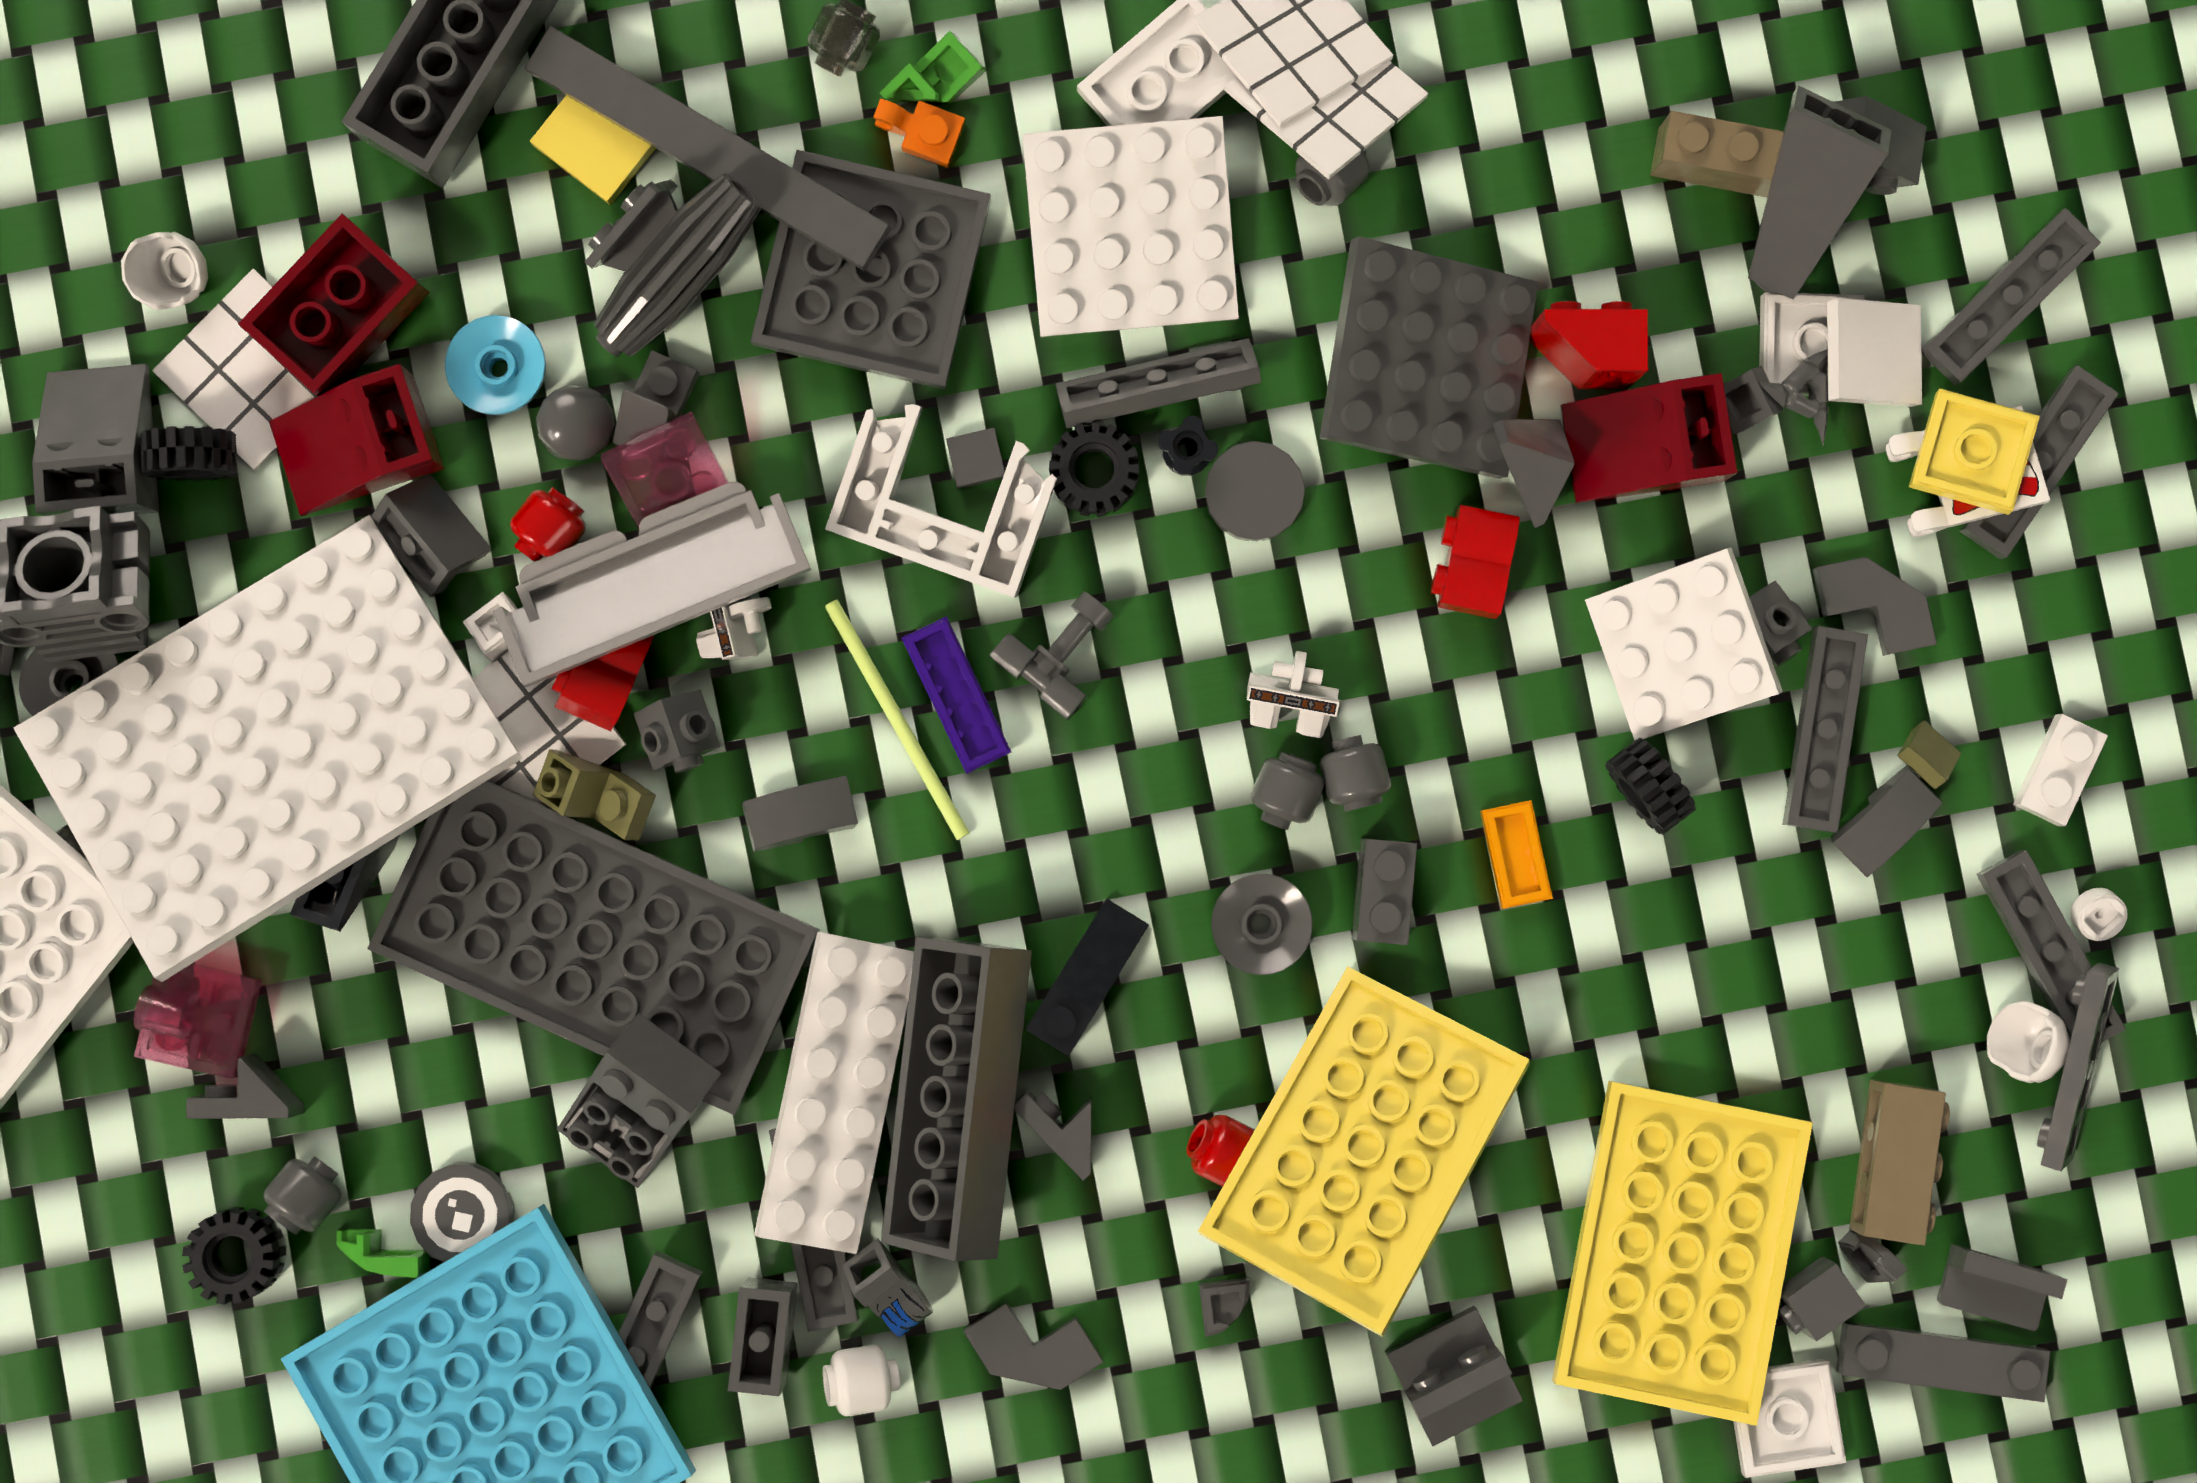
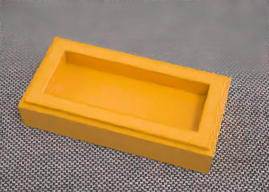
[1480,800,1553,909]

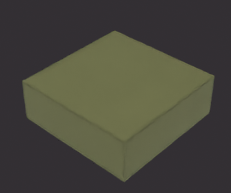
[1897,720,1962,789]

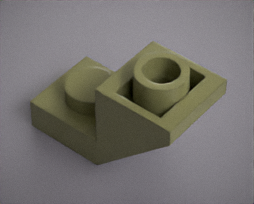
[533,749,656,841]

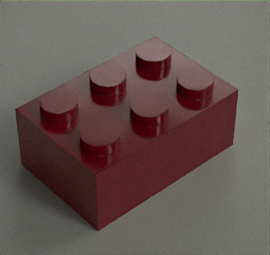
[238,213,430,396]

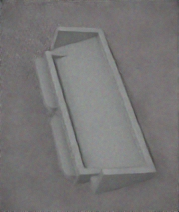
[492,482,811,688]

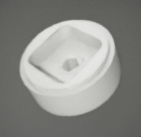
[2071,888,2128,941]

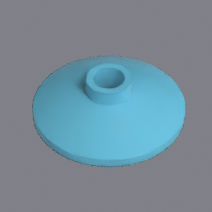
[445,315,546,415]

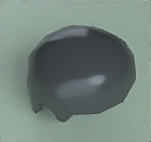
[536,385,614,461]

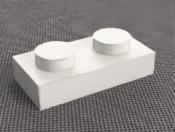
[2013,714,2108,826]

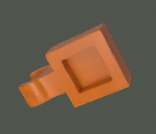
[873,99,965,169]

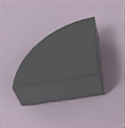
[1838,1231,1907,1283]
[1199,1277,1250,1337]

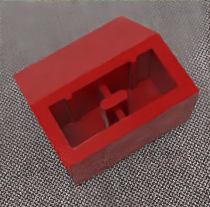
[1529,301,1648,390]

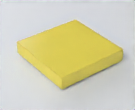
[530,96,656,206]
[1909,388,2040,515]

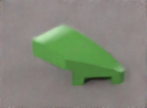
[880,31,986,104]
[336,1229,431,1278]

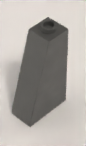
[1748,85,1892,299]

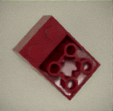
[269,364,445,516]
[1560,373,1737,504]

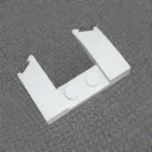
[825,404,1057,597]

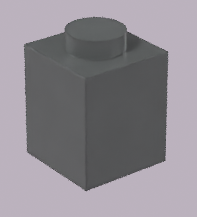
[1778,1256,1866,1342]

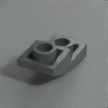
[1831,765,1942,877]
[742,776,858,852]

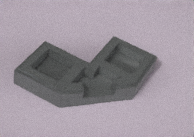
[1812,557,1937,656]
[963,1301,1103,1390]

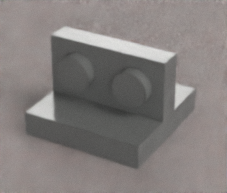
[1385,1306,1523,1447]

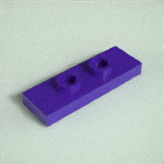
[901,616,1012,774]

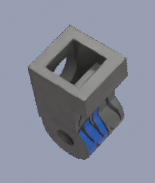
[841,1238,933,1337]

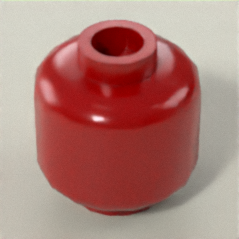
[510,487,586,562]
[1186,1114,1255,1187]

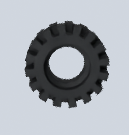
[1049,422,1139,517]
[140,426,237,481]
[1605,738,1696,835]
[182,1207,286,1305]

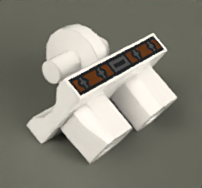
[696,594,772,660]
[1247,651,1340,738]

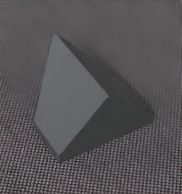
[1493,419,1575,528]

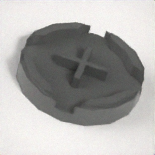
[1205,441,1305,541]

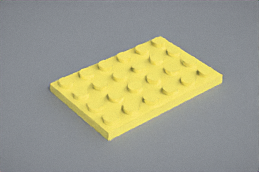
[1198,966,1530,1337]
[1552,1081,1813,1426]

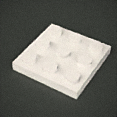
[1585,548,1783,740]

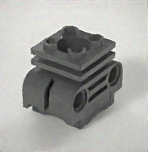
[0,506,150,663]

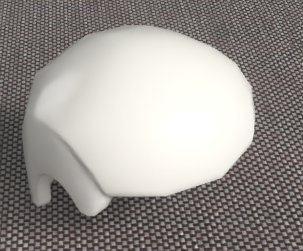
[121,232,208,310]
[1987,1001,2070,1084]

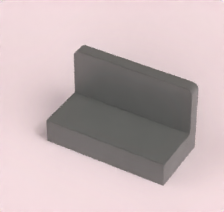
[371,475,490,598]
[1937,1244,2068,1331]

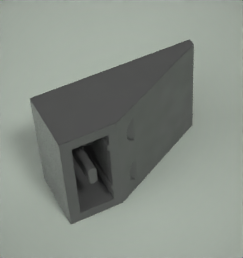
[32,364,159,516]
[556,1013,722,1188]

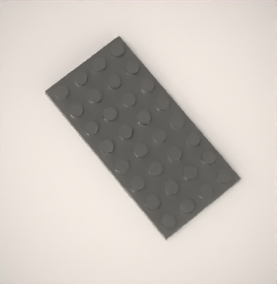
[367,780,820,1115]

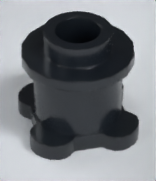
[1158,416,1218,476]

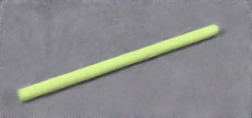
[825,599,970,840]

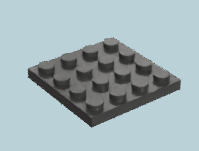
[750,150,991,390]
[1319,236,1538,479]

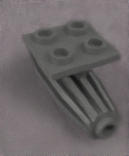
[584,173,762,357]

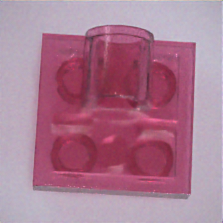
[134,963,262,1079]

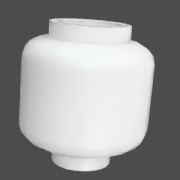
[823,1345,900,1416]

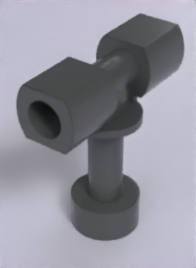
[990,591,1114,721]

